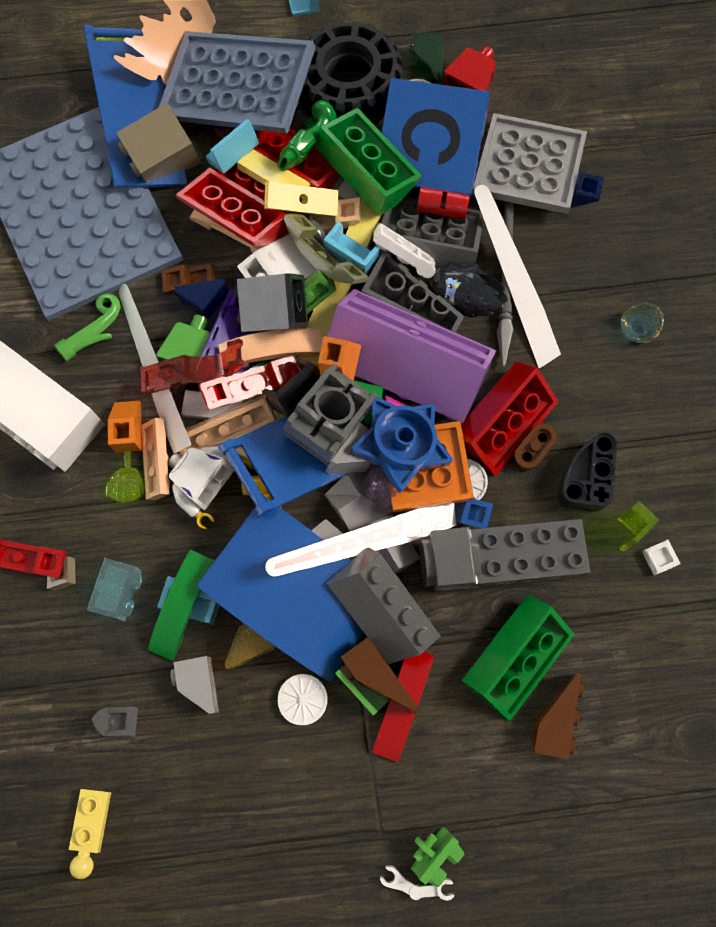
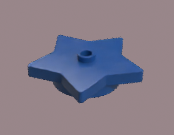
[350,397,453,493]

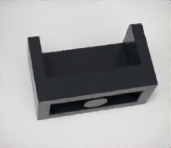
[261,358,321,418]

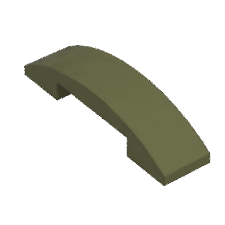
[284,214,369,284]

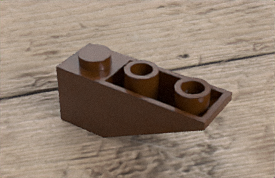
[530,673,584,760]

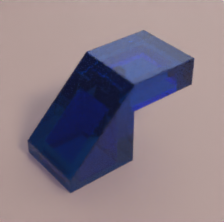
[570,172,604,208]

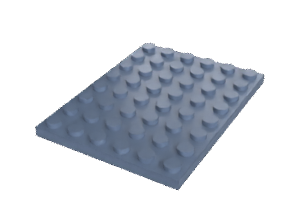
[0,107,183,321]

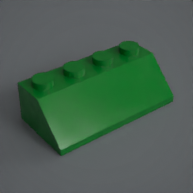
[315,108,422,216]
[462,594,575,721]

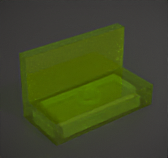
[617,501,659,552]

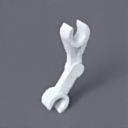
[380,865,454,901]

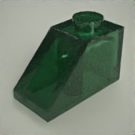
[409,32,443,85]

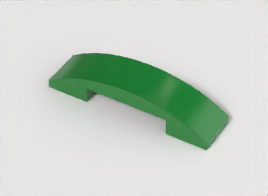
[148,550,215,661]

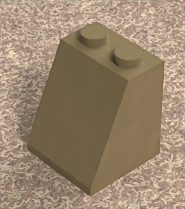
[116,103,201,183]

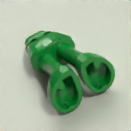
[277,100,337,171]

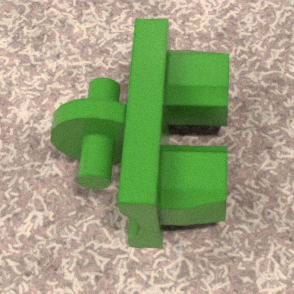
[411,827,464,887]

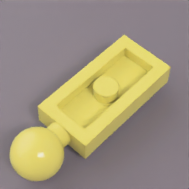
[69,789,111,879]

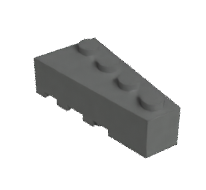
[361,251,464,333]

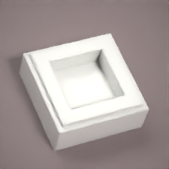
[642,540,680,576]

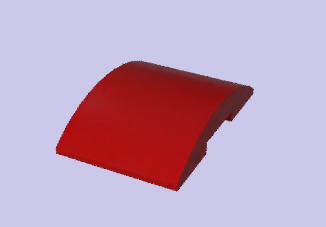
[176,128,340,247]

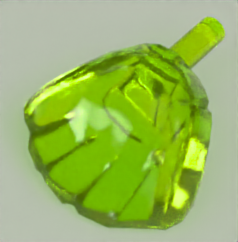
[104,451,145,502]

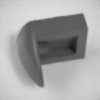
[91,707,138,737]

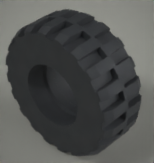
[299,21,402,124]

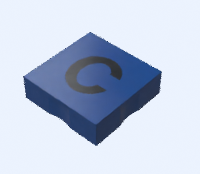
[382,78,490,198]

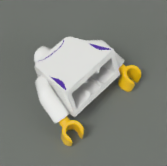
[169,446,252,529]

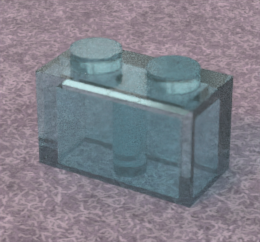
[87,558,143,621]

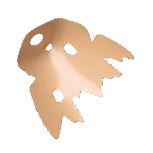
[114,0,216,85]

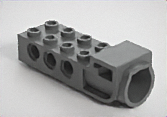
[419,519,591,591]

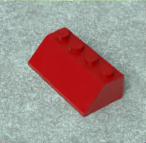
[461,361,559,476]

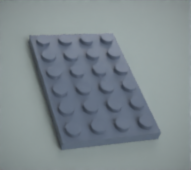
[159,31,316,134]

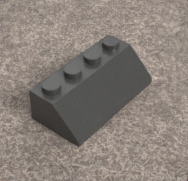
[326,547,441,664]

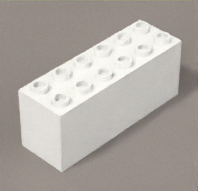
[0,341,105,472]

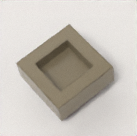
[47,556,76,591]

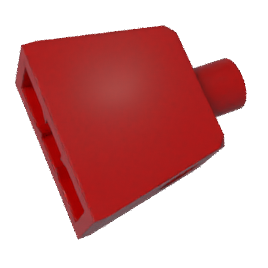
[443,46,497,91]

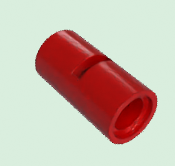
[417,187,470,220]

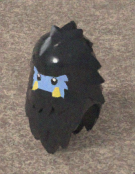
[428,262,508,319]

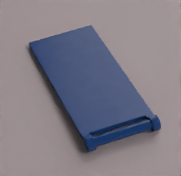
[83,24,187,188]
[218,381,413,517]

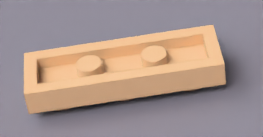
[141,418,170,500]

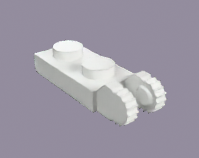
[373,224,435,278]

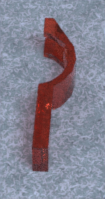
[141,338,244,395]

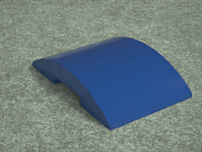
[197,496,364,682]

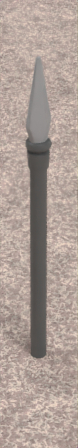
[496,201,514,367]

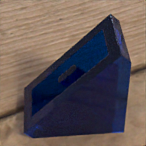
[175,278,228,319]

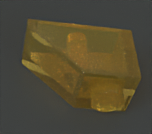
[225,624,277,670]

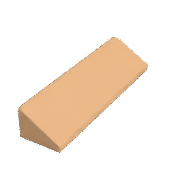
[179,395,277,456]

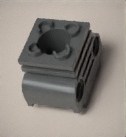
[283,364,378,466]

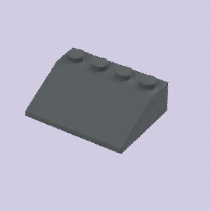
[377,197,484,270]

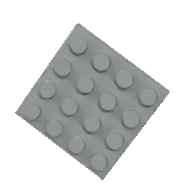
[472,113,587,214]

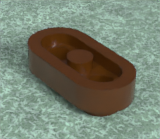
[513,424,557,471]

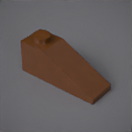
[341,637,419,714]

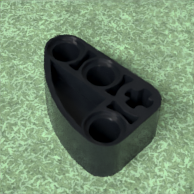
[558,432,617,512]

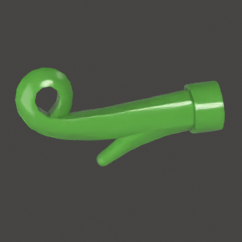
[53,293,120,362]

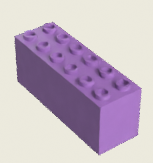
[327,289,496,423]

